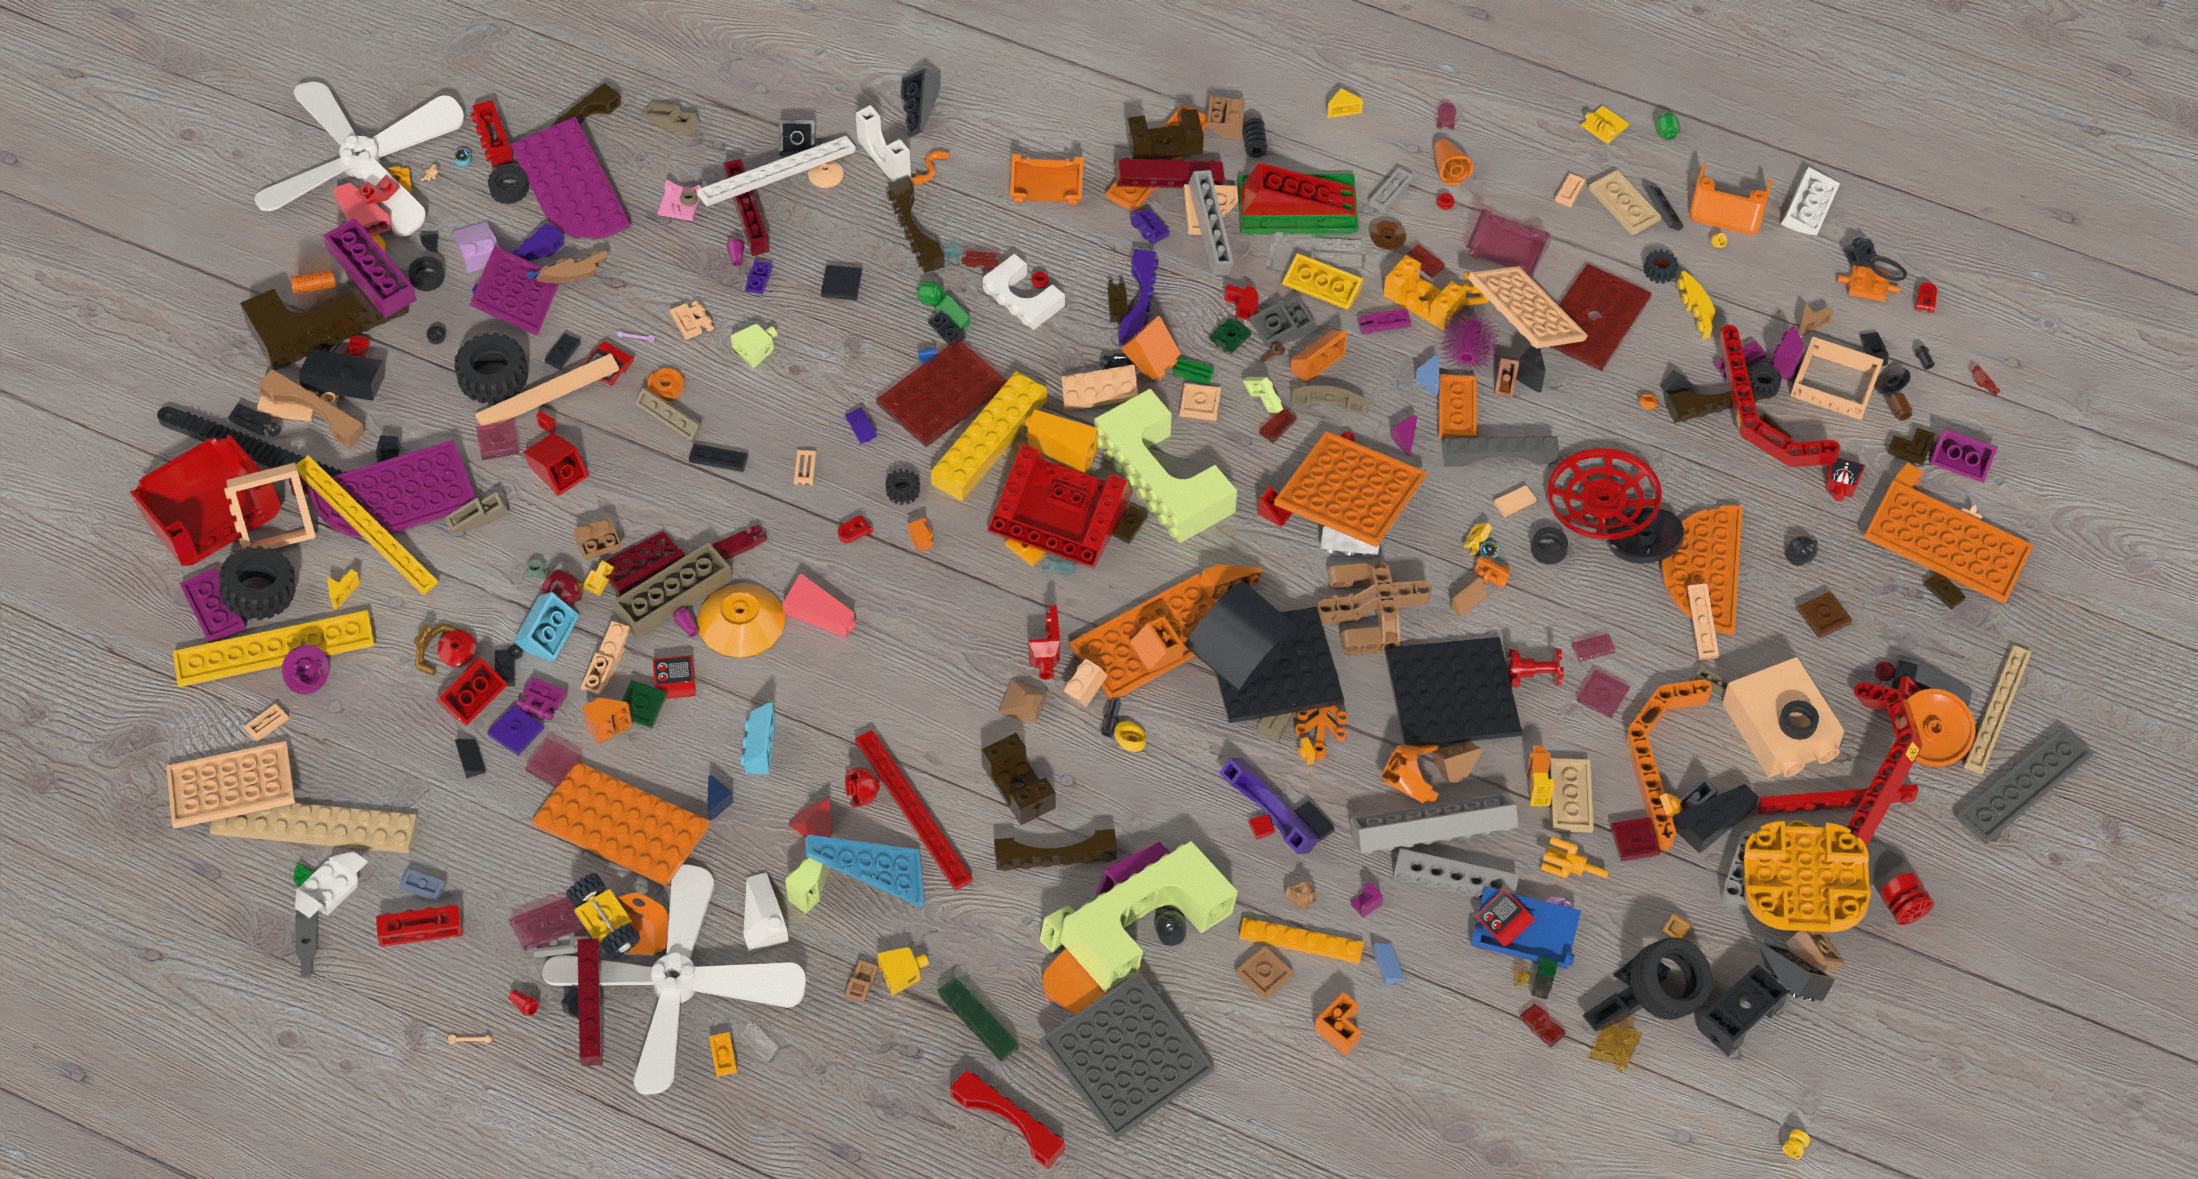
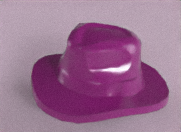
[282,645,329,695]

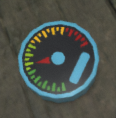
[453,149,471,166]
[1480,541,1499,560]

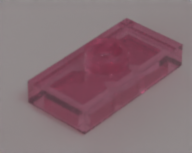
[1572,633,1616,662]

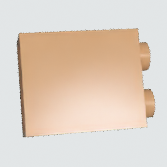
[1722,657,1844,778]

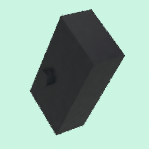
[299,349,385,401]

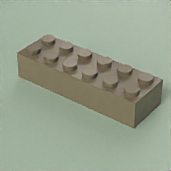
[613,542,732,640]

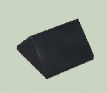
[779,119,816,156]
[1516,345,1546,393]

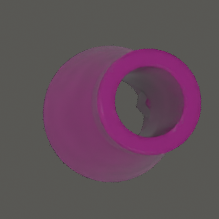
[727,238,745,266]
[673,608,699,637]

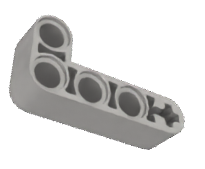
[1721,831,1755,913]

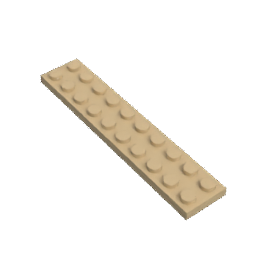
[209,803,417,853]

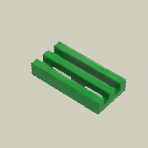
[1173,357,1214,385]

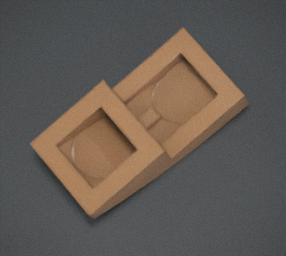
[844,960,879,1003]

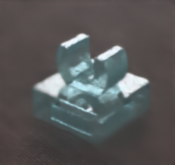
[943,247,962,266]

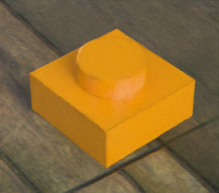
[1298,737,1315,765]
[1663,913,1692,939]

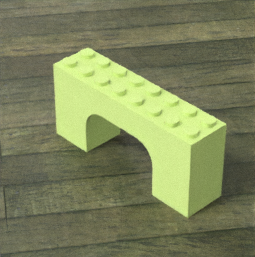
[1094,389,1237,543]
[1060,841,1238,993]

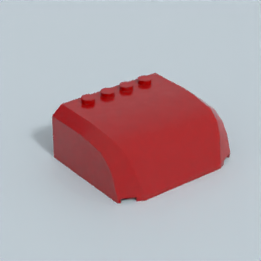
[130,435,282,566]

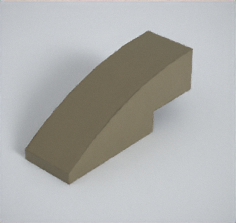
[642,103,700,136]
[445,492,509,533]

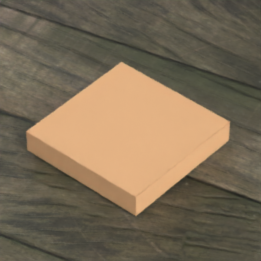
[1179,383,1221,421]

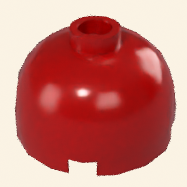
[845,767,880,808]

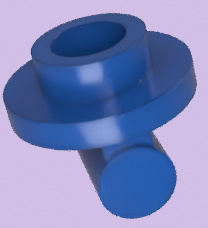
[918,348,937,365]

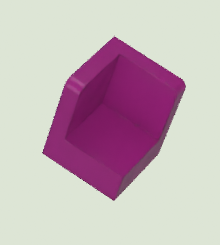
[1351,882,1383,918]

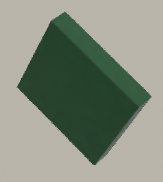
[621,680,668,729]

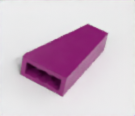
[1096,841,1171,896]

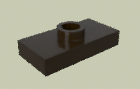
[1113,506,1148,544]
[1924,573,1966,610]

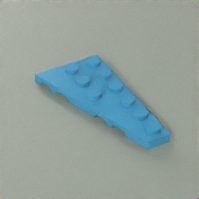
[805,835,924,907]

